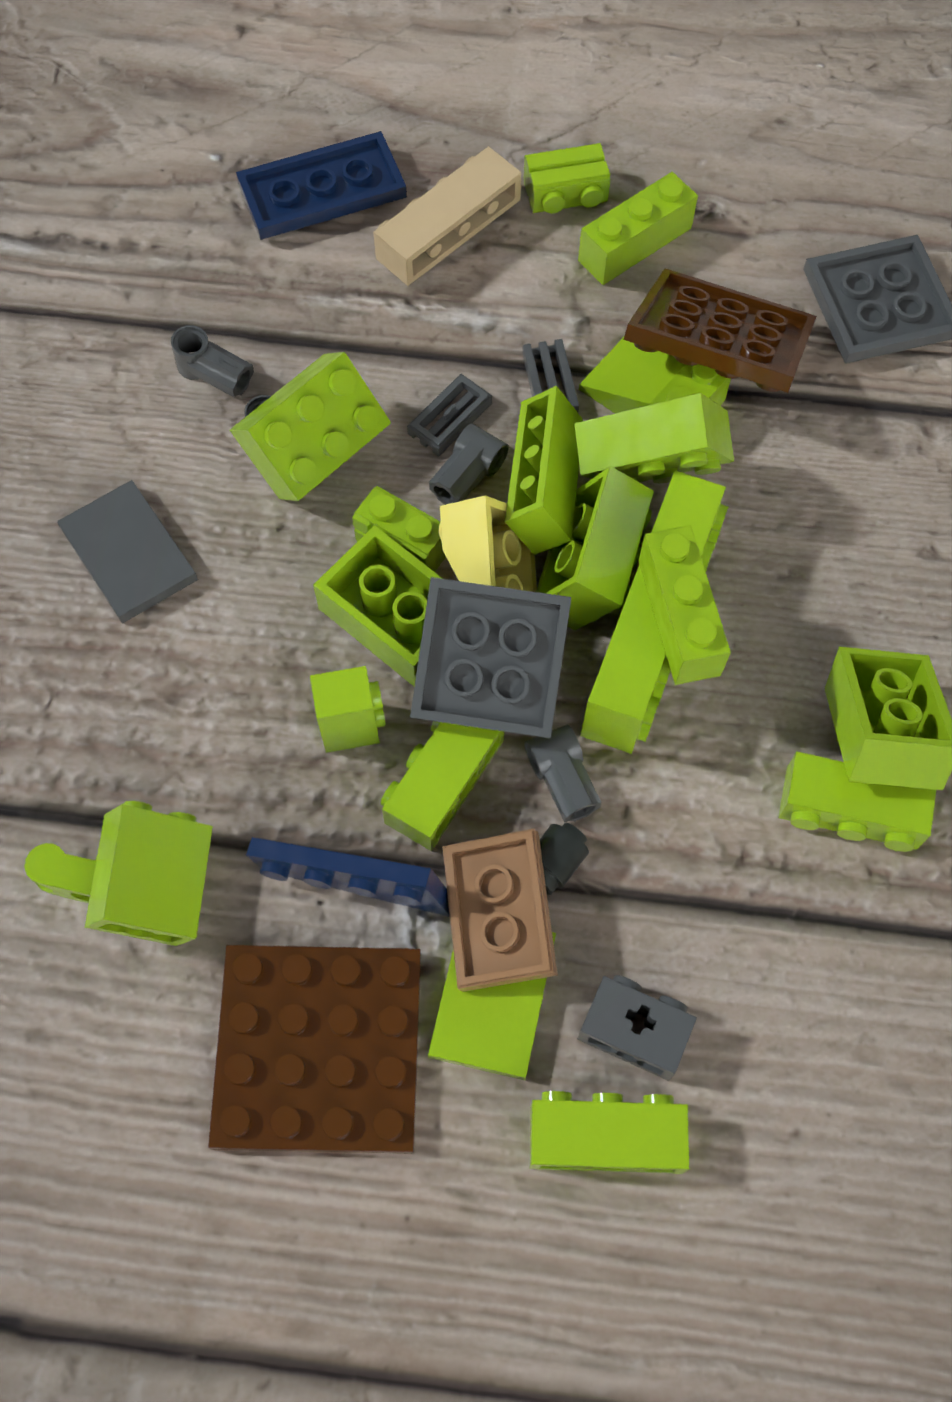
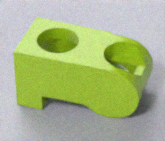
[24,843,97,903]

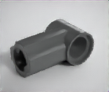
[171,325,254,398]
[429,423,509,505]
[524,724,602,823]

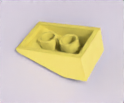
[439,495,537,592]

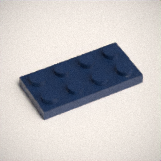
[236,131,407,240]

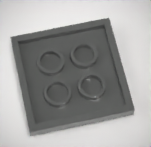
[803,235,952,364]
[410,577,571,738]

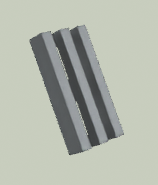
[522,339,579,412]
[407,374,492,457]

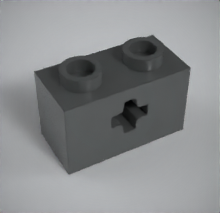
[577,975,697,1081]

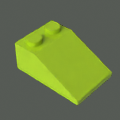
[578,337,731,413]

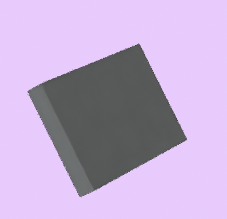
[57,480,198,624]

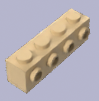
[373,146,521,286]

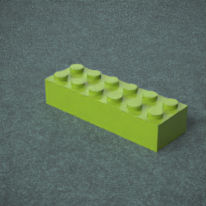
[580,470,729,754]

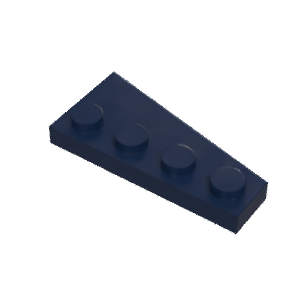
[246,837,450,917]

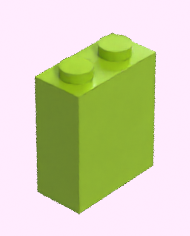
[84,801,213,946]

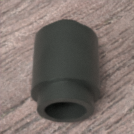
[539,823,589,895]

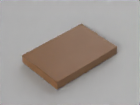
[442,828,558,992]

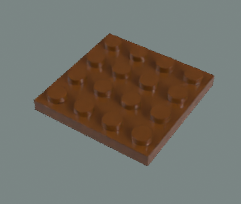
[623,268,817,393]
[208,945,421,1154]

